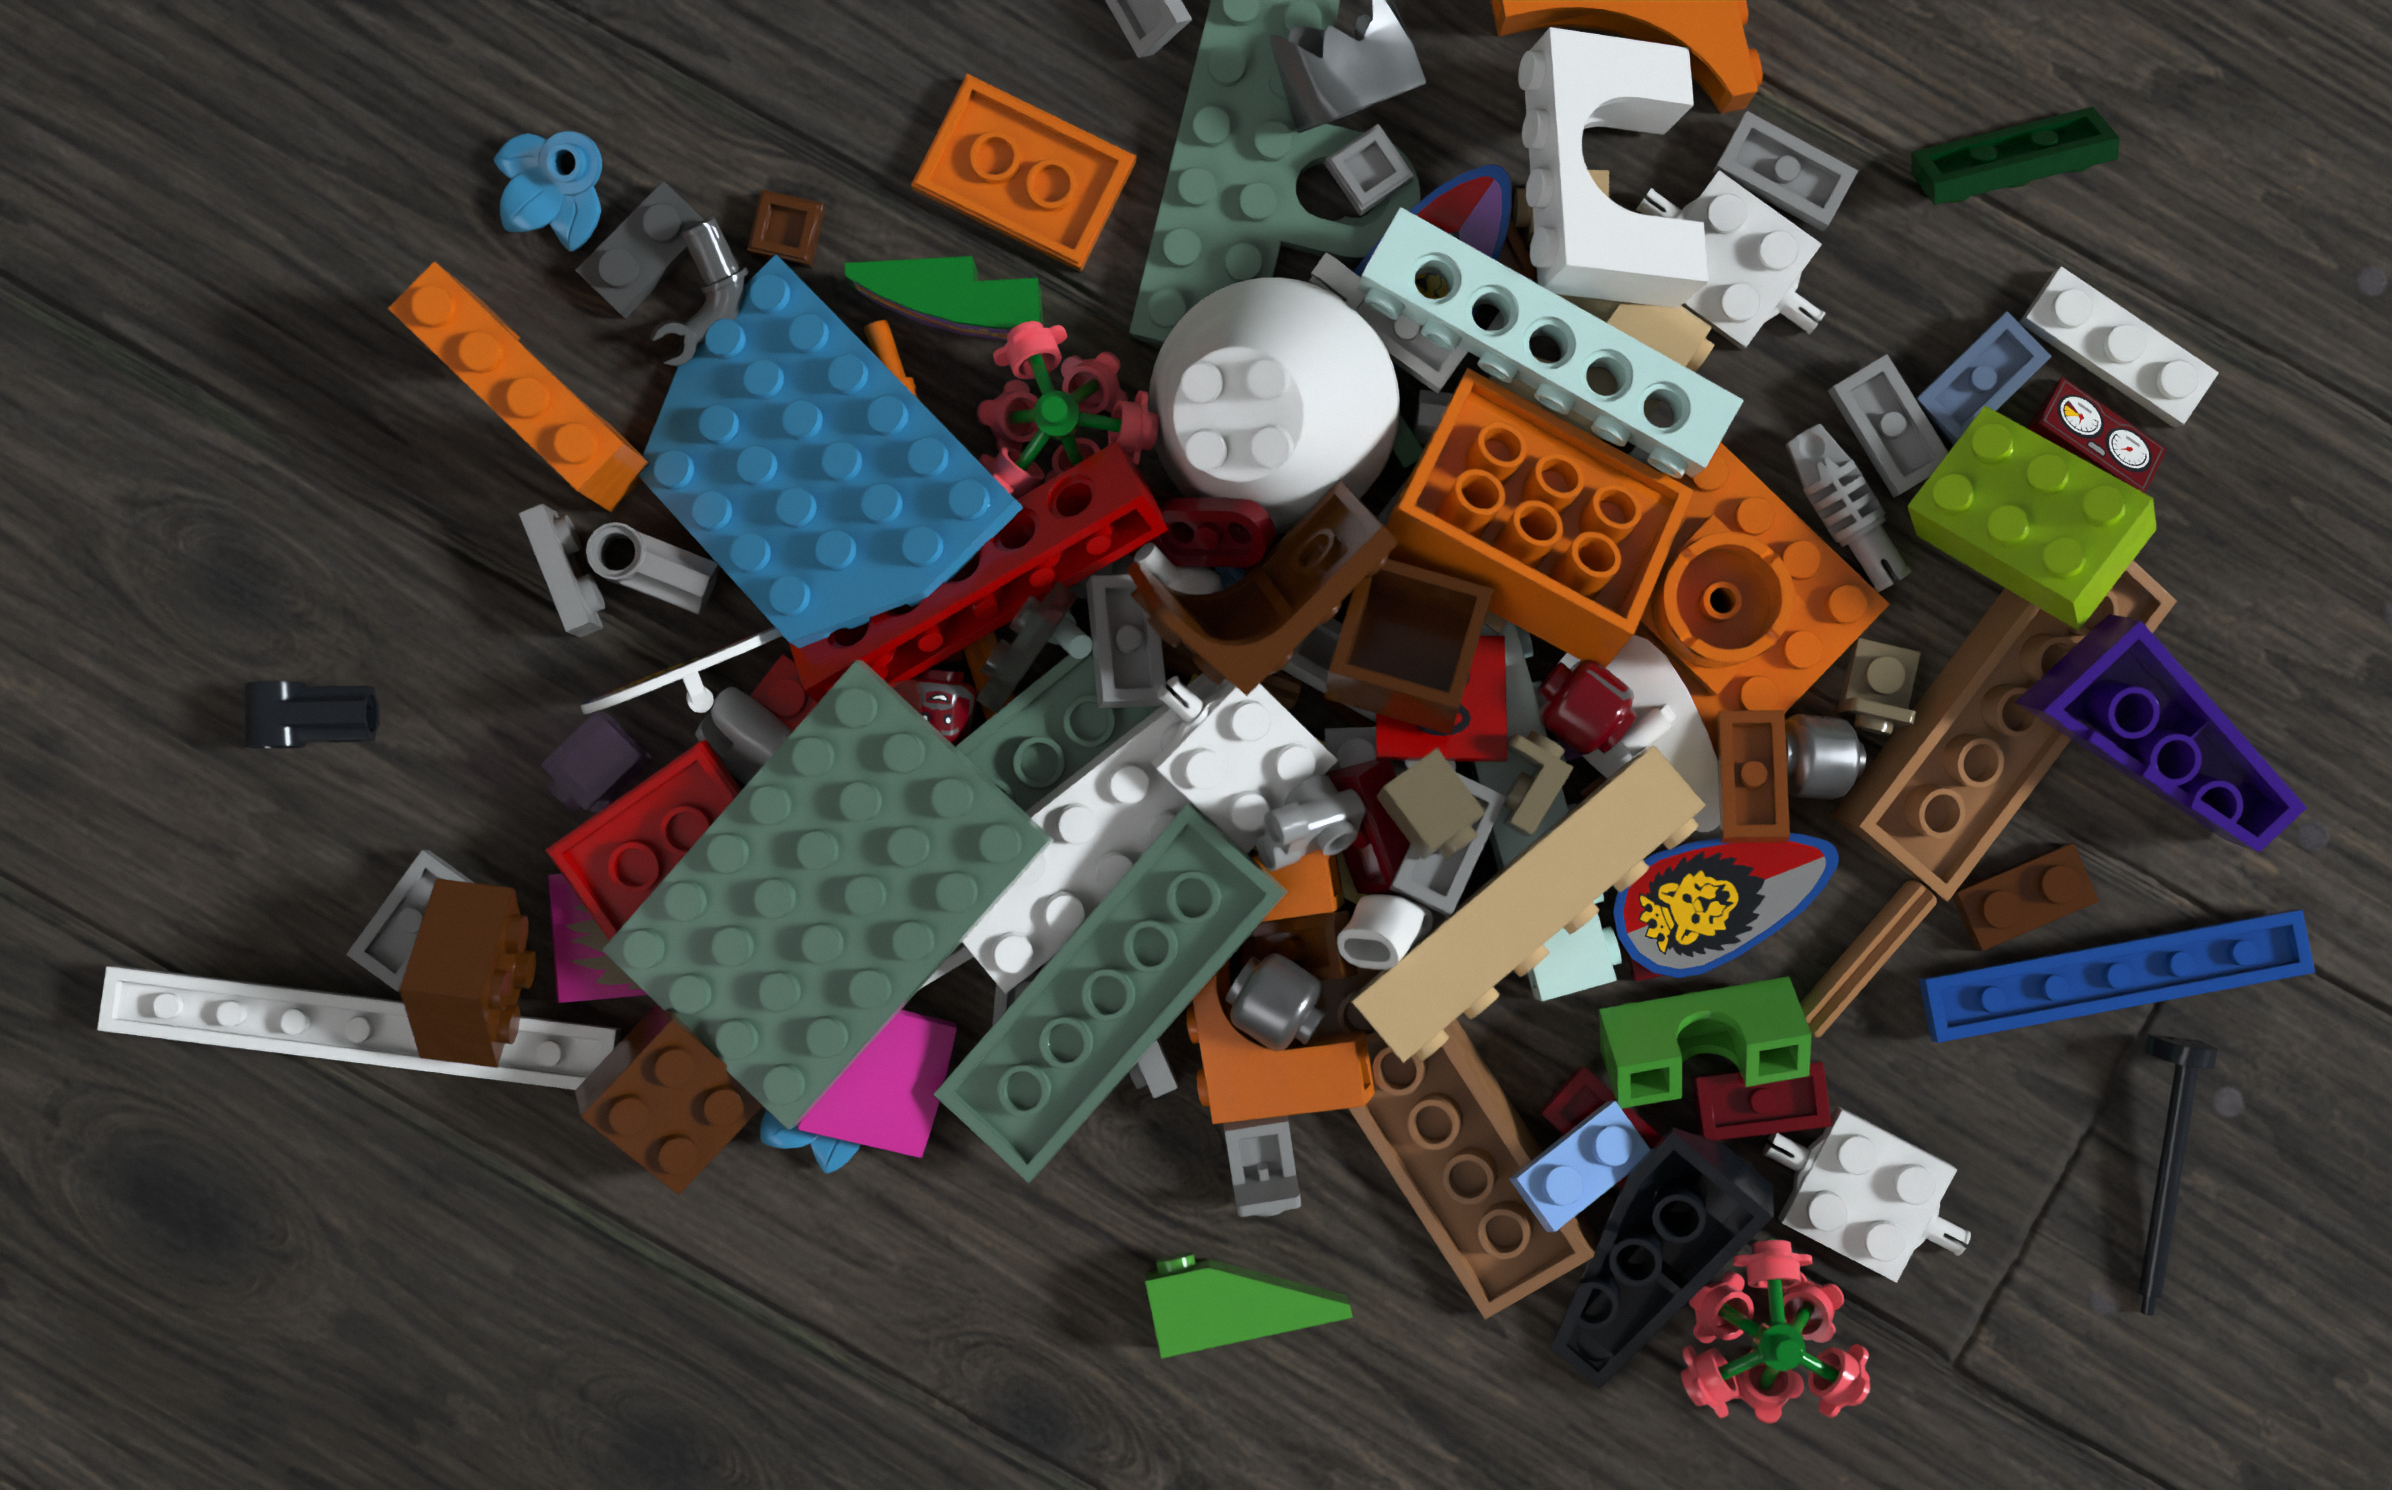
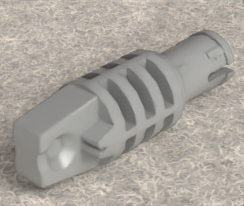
[1785,424,1912,592]

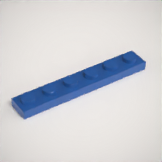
[1919,909,2315,1043]

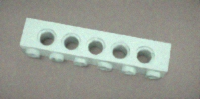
[1357,207,1744,478]

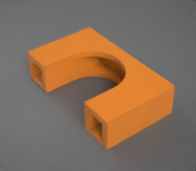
[388,261,650,512]
[1187,848,1375,1124]

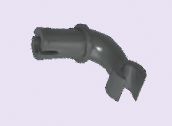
[649,216,748,366]

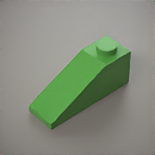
[1145,1252,1353,1359]

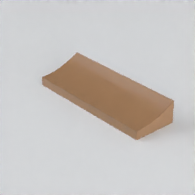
[1831,560,2177,902]
[1311,966,1599,1320]

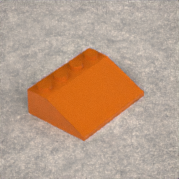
[1384,368,1694,668]

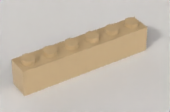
[1349,745,1706,1063]

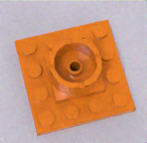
[1634,442,1890,760]

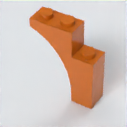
[1490,0,1763,114]

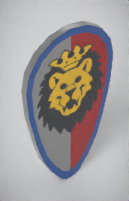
[1613,833,1839,978]

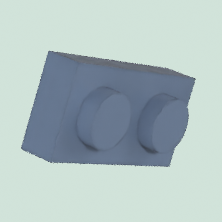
[1915,311,2052,446]

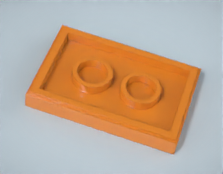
[911,74,1136,272]

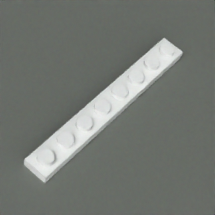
[97,966,621,1090]

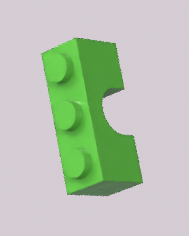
[1599,976,1811,1109]

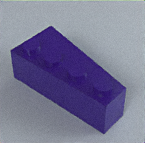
[2015,614,2307,852]

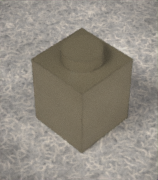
[1376,748,1486,860]

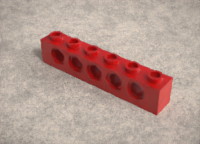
[789,441,1169,703]

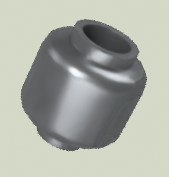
[1785,714,1866,800]
[1225,953,1327,1051]

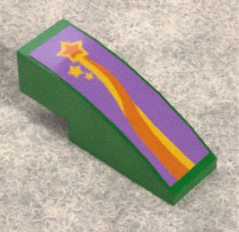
[844,256,1043,341]

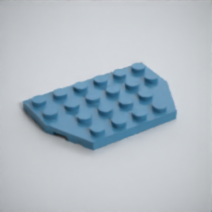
[638,254,1024,648]

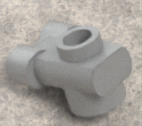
[1257,775,1365,872]

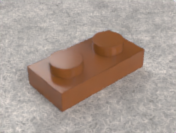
[1716,710,1790,843]

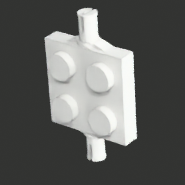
[1636,170,1825,350]
[1151,676,1338,854]
[1763,1106,1971,1283]

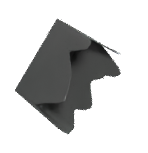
[1270,0,1426,133]

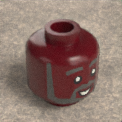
[1537,660,1637,755]
[895,668,978,747]

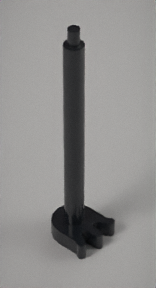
[2138,1034,2218,1316]

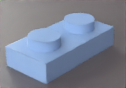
[1509,1101,1650,1232]

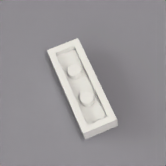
[2019,266,2219,428]

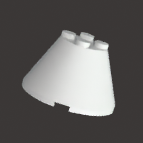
[1148,278,1400,535]

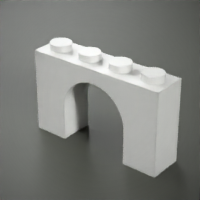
[1518,27,1709,308]

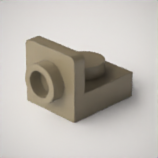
[1837,638,1921,736]
[1503,731,1574,836]

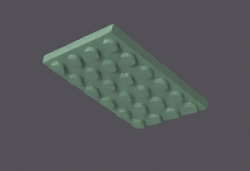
[602,661,1054,1130]

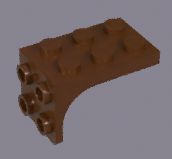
[1126,480,1399,696]

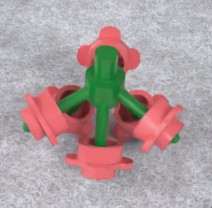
[977,321,1159,500]
[1681,1238,1870,1424]

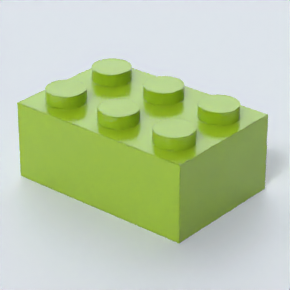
[1907,406,2157,631]

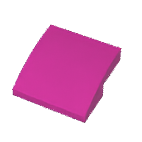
[797,1010,957,1158]

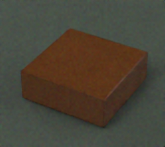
[747,189,826,269]

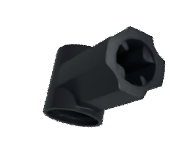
[245,681,380,749]

